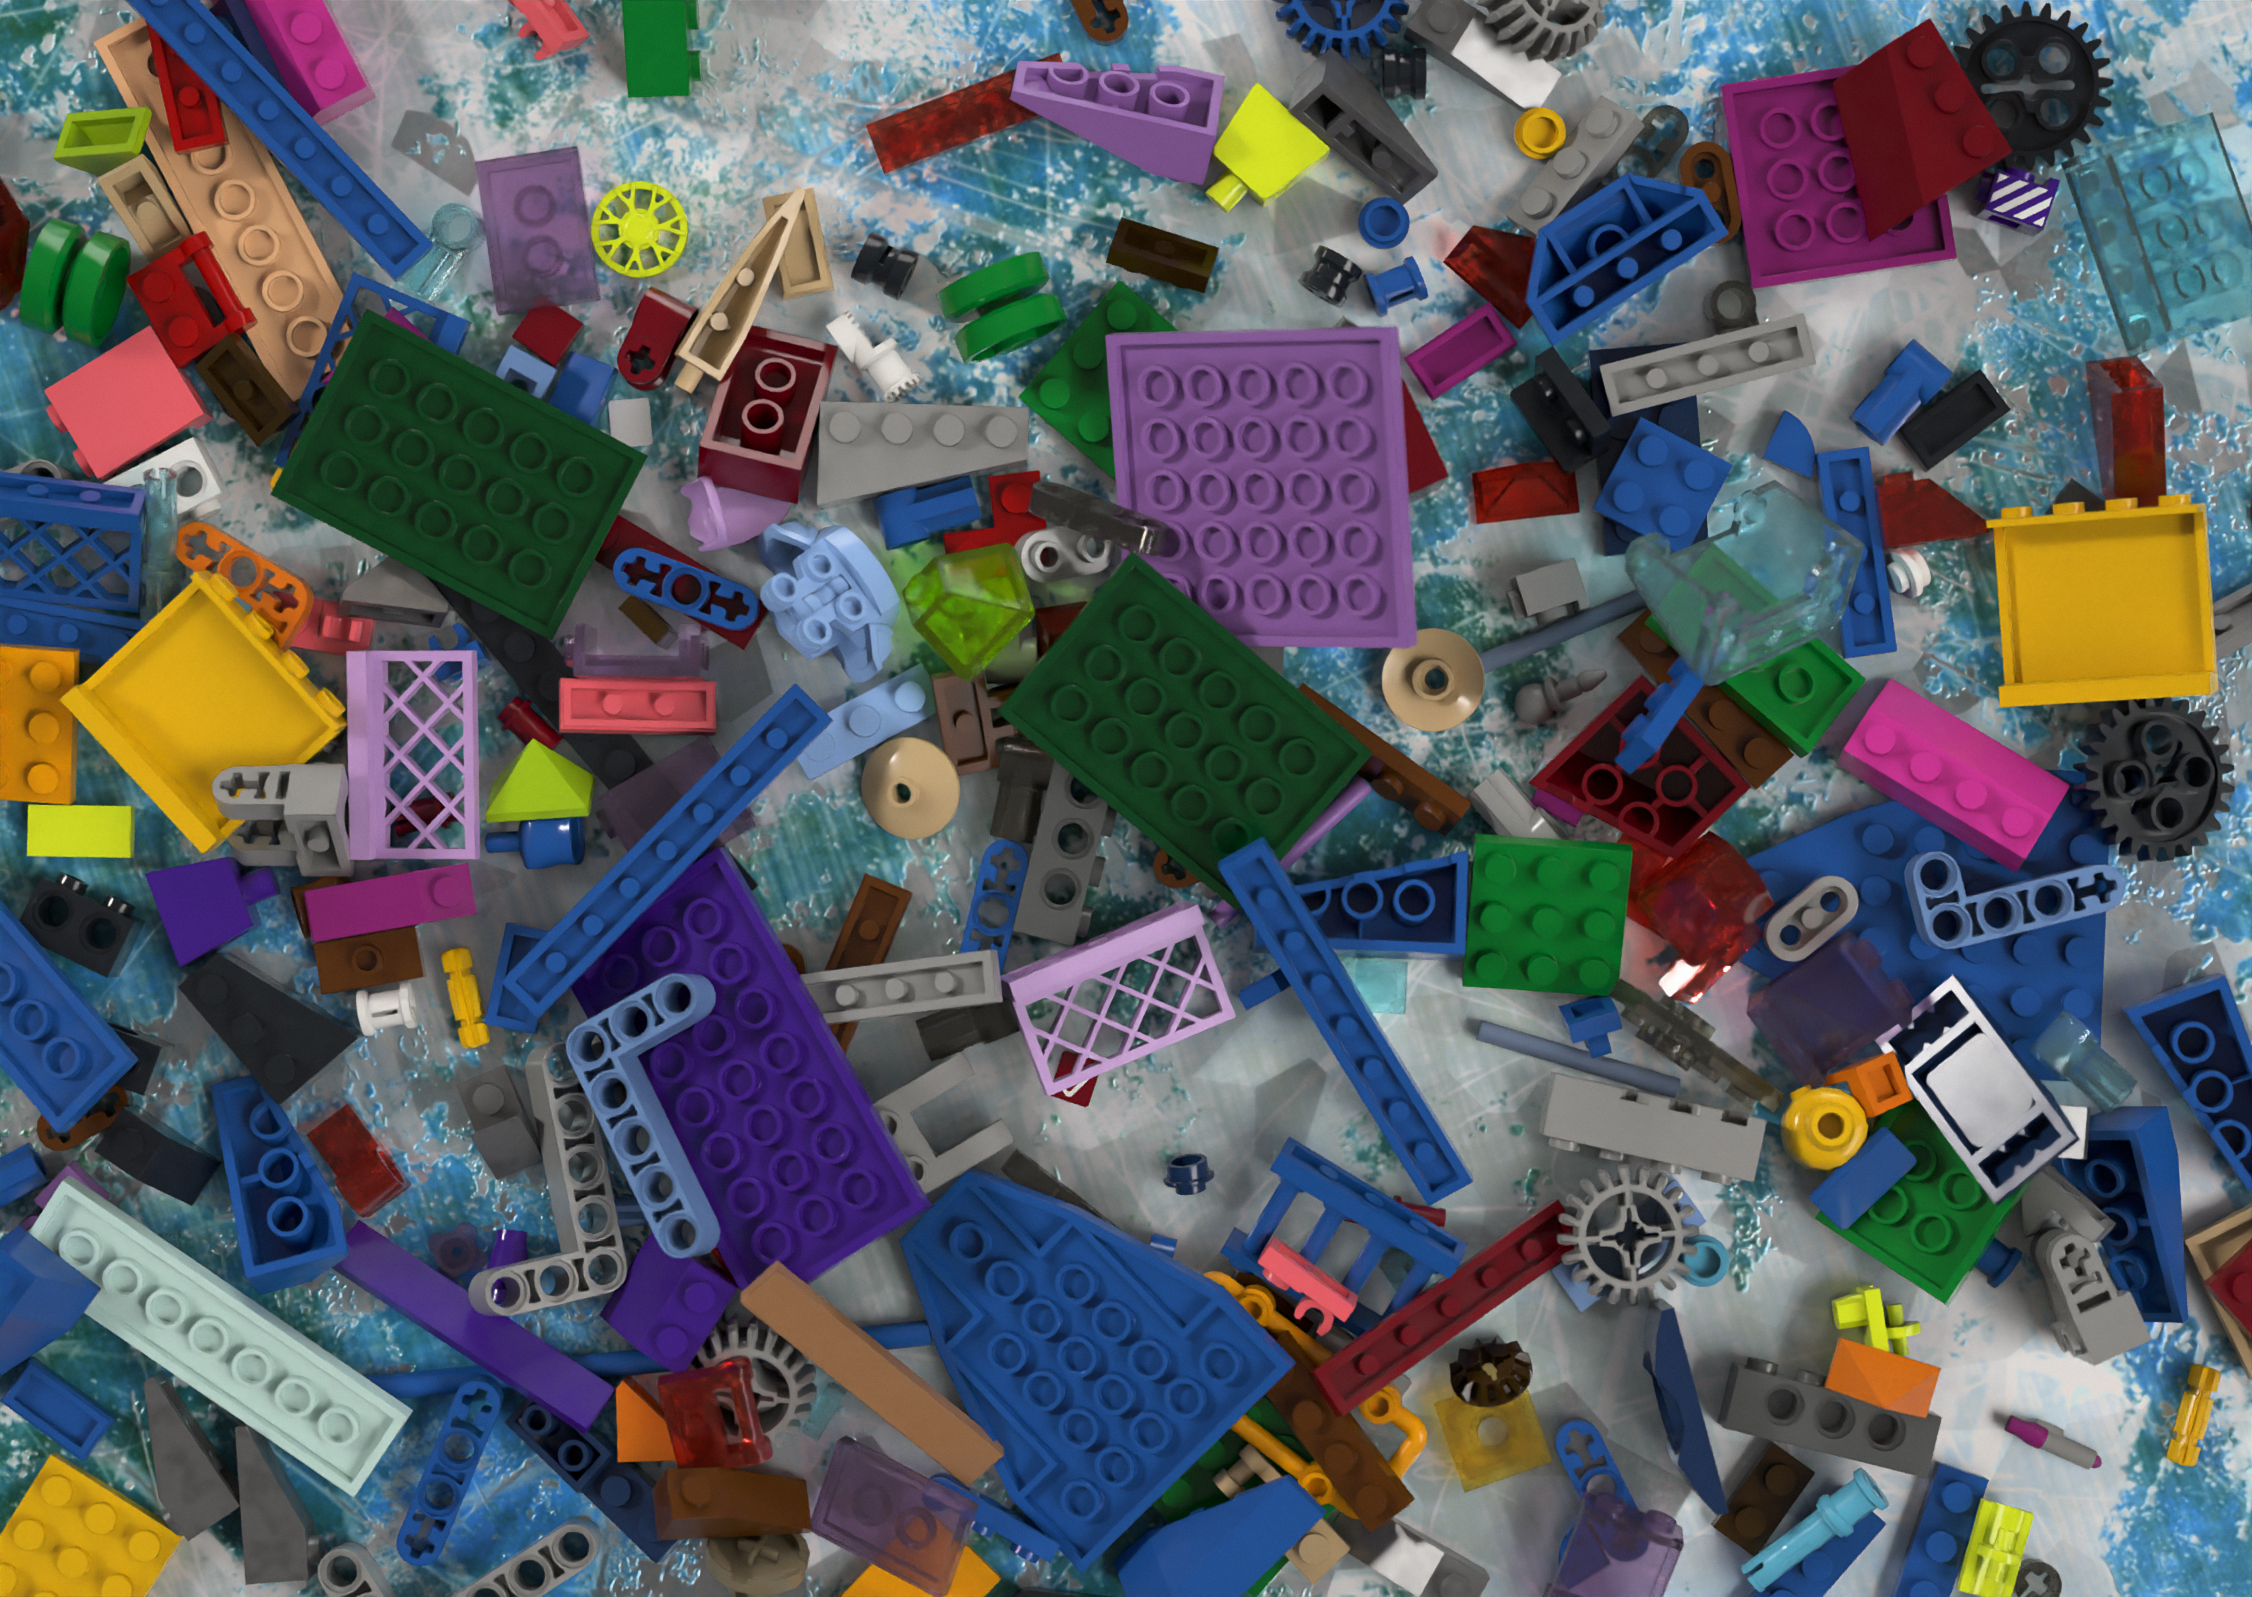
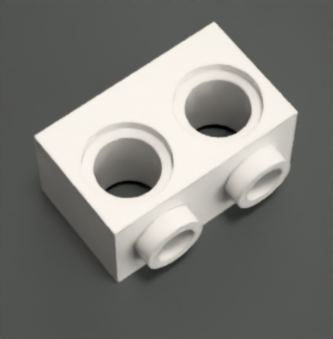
[103,437,231,546]

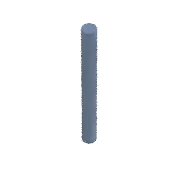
[1478,587,1650,674]
[1476,1020,1680,1098]

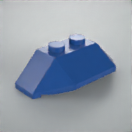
[1525,173,1729,346]

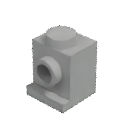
[1506,558,1590,624]

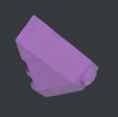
[1010,61,1225,185]

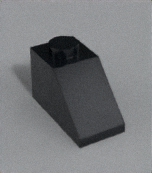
[94,1105,222,1206]

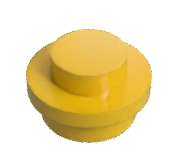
[1514,107,1566,160]

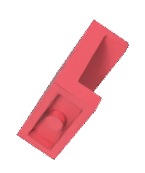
[44,325,214,482]

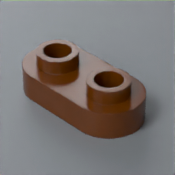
[1678,141,1741,247]

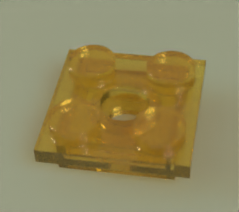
[1433,1389,1553,1492]

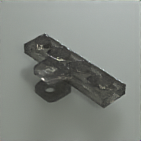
[1608,978,1786,1113]

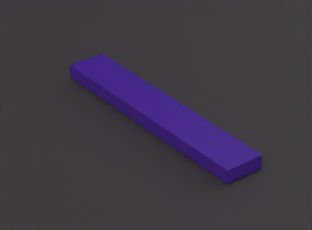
[332,1220,616,1435]

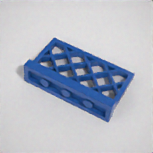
[273,272,472,468]
[0,471,148,613]

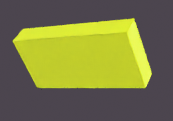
[27,805,135,858]

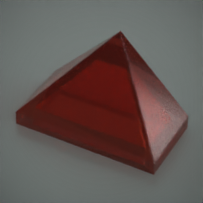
[1443,225,1535,330]
[1471,462,1580,525]

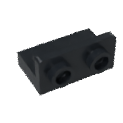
[1510,346,1612,475]

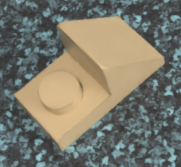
[97,154,194,263]

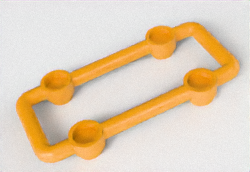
[1202,1271,1427,1519]

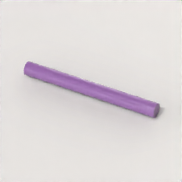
[1207,776,1373,930]

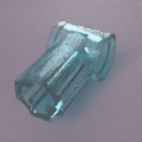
[399,203,487,305]
[2028,1010,2138,1114]

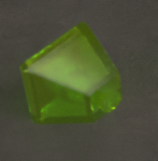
[902,543,1036,683]

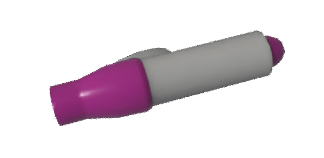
[2005,1415,2102,1470]

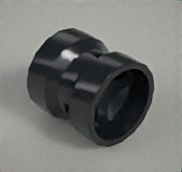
[851,231,919,300]

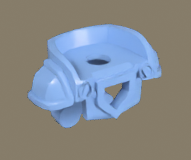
[756,521,900,682]

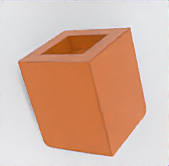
[1821,1050,1913,1119]

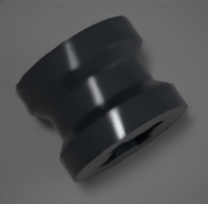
[1382,48,1427,100]
[1298,245,1363,308]

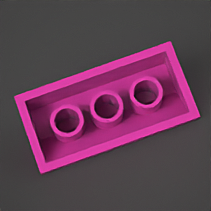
[211,0,377,126]
[1836,678,2071,873]

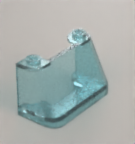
[1625,480,1865,686]

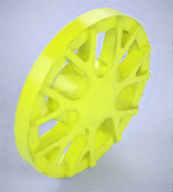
[591,181,688,279]

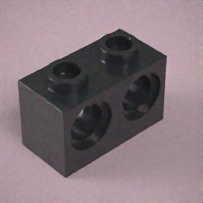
[19,872,145,978]

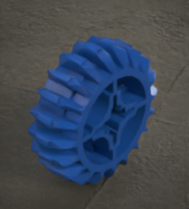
[1272,0,1410,61]

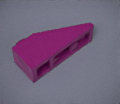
[303,863,477,943]

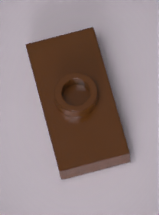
[313,926,426,995]

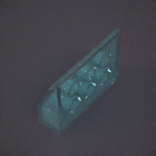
[2061,112,2252,358]

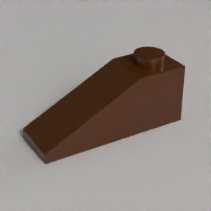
[652,1467,812,1540]

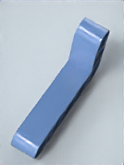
[566,974,720,1258]

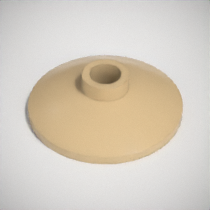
[1382,628,1485,732]
[861,737,960,839]

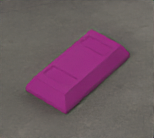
[1404,301,1518,401]

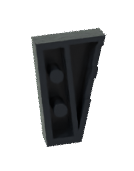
[178,952,368,1106]

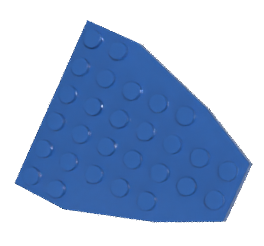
[1739,769,2109,1083]
[899,1167,1296,1573]

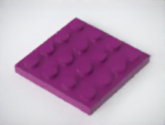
[1719,64,1957,291]

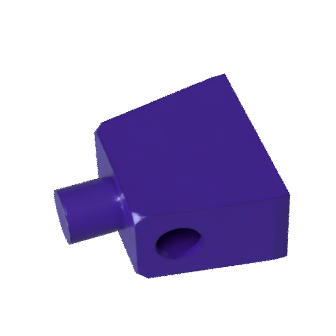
[145,857,280,967]

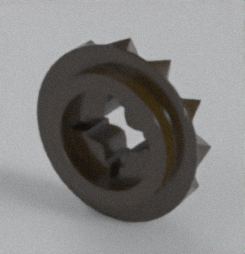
[1449,1335,1533,1407]

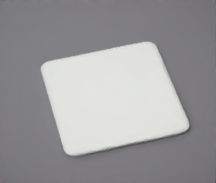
[608,398,653,447]

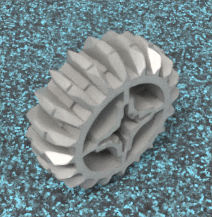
[1476,0,1610,63]
[1557,1163,1699,1306]
[676,1315,817,1456]

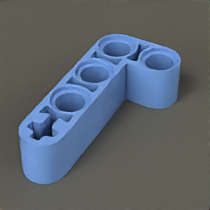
[1904,851,2125,949]

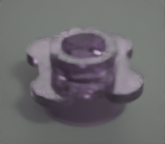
[427,1222,487,1281]

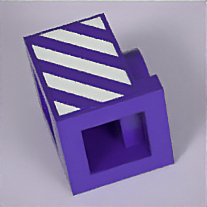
[1973,167,2060,237]

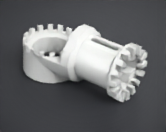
[825,310,924,403]

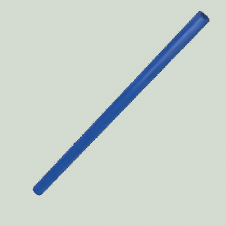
[364,1320,932,1399]

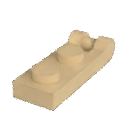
[1212,1443,1351,1585]

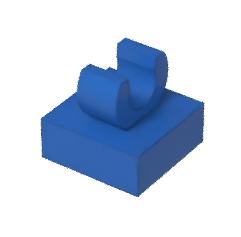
[428,623,493,686]
[1558,995,1623,1059]

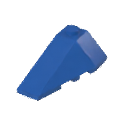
[210,1074,350,1295]
[2053,1106,2188,1323]
[0,1225,101,1376]
[1113,1474,1326,1597]

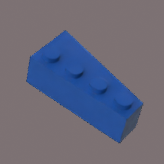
[1253,851,1468,961]
[2120,972,2252,1190]

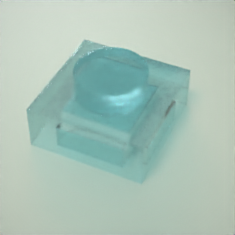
[1354,960,1408,1014]

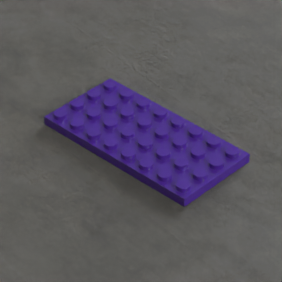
[570,847,932,1315]

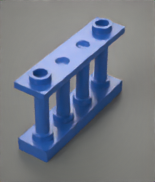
[1219,1137,1468,1337]

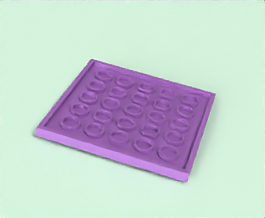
[1105,326,1417,648]

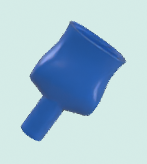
[485,817,585,870]

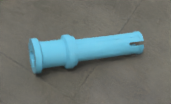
[1741,1468,1889,1593]

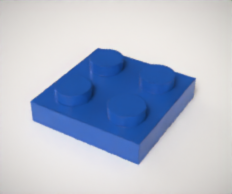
[1591,417,1733,558]

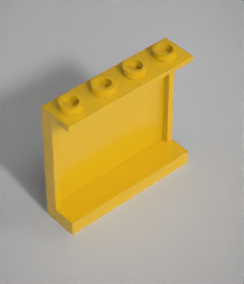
[1986,493,2219,707]
[60,570,347,854]

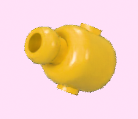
[1780,1084,1868,1177]

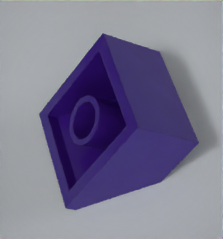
[599,1231,739,1377]

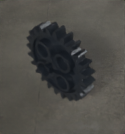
[1951,1,2114,172]
[2073,697,2235,862]

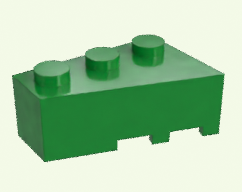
[622,0,703,98]

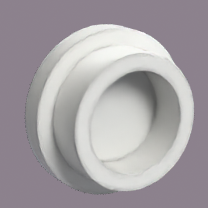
[1885,548,1931,599]

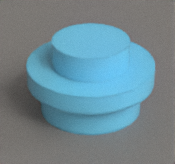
[1678,1235,1729,1287]

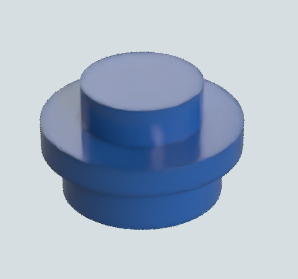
[1358,197,1410,250]

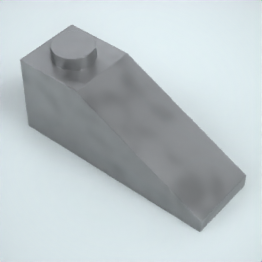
[1403,0,1562,113]
[1288,47,1438,205]
[143,1371,240,1541]
[235,1423,324,1585]
[1332,1512,1490,1597]

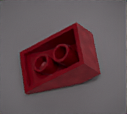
[697,325,838,505]

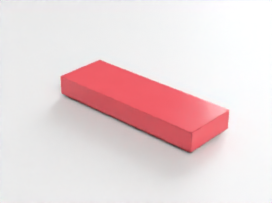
[559,678,716,736]

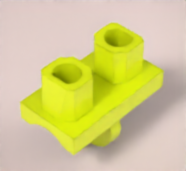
[1831,1284,1921,1356]
[1956,1498,2034,1597]

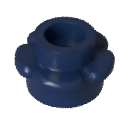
[1163,1153,1214,1195]

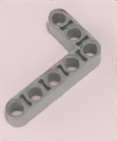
[468,1041,627,1316]
[318,1517,602,1597]

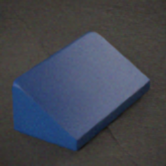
[549,351,619,428]
[1809,1126,1917,1230]

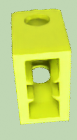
[1205,82,1330,214]

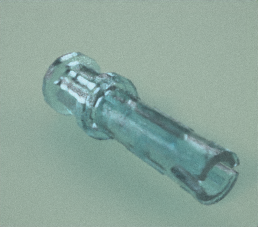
[139,468,186,624]

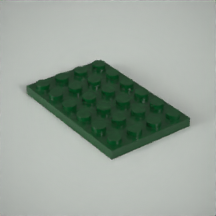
[270,309,648,640]
[997,550,1373,911]

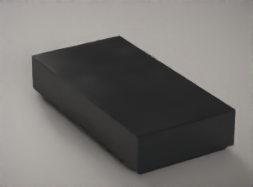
[1896,369,2011,472]

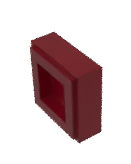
[511,295,585,368]

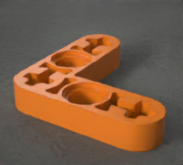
[174,522,314,652]

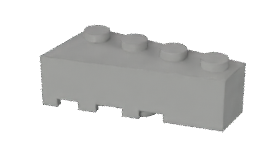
[817,401,1030,510]
[1538,1071,1767,1186]

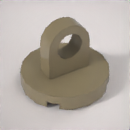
[704,1534,810,1597]

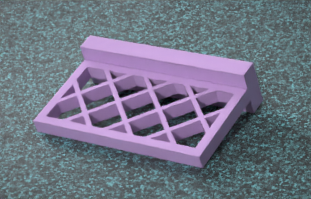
[346,650,480,860]
[1000,900,1236,1096]

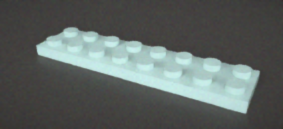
[29,1175,413,1497]

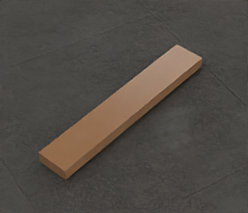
[740,1260,1004,1487]

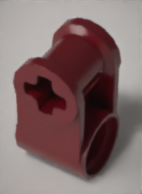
[617,287,699,392]

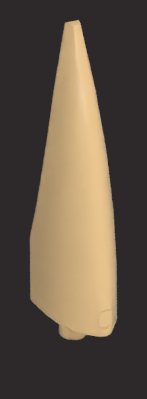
[674,187,806,395]

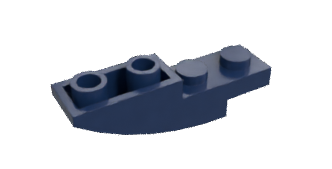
[504,1397,684,1564]

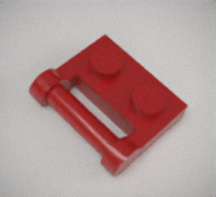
[126,231,258,369]

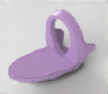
[680,476,789,552]

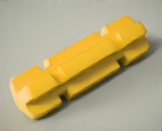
[441,947,490,1049]
[2167,1364,2221,1467]

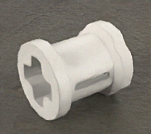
[356,982,418,1036]

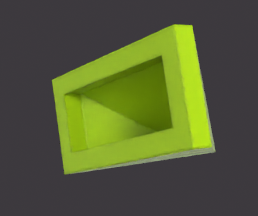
[53,106,153,176]
[485,739,596,823]

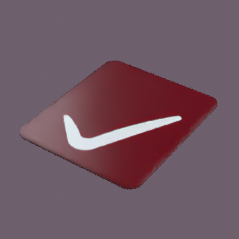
[1051,1051,1099,1107]

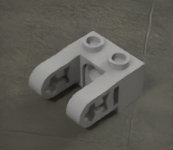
[212,762,355,876]
[873,1051,1015,1194]
[2030,1227,2152,1366]

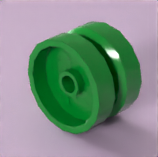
[19,218,131,348]
[936,252,1068,365]

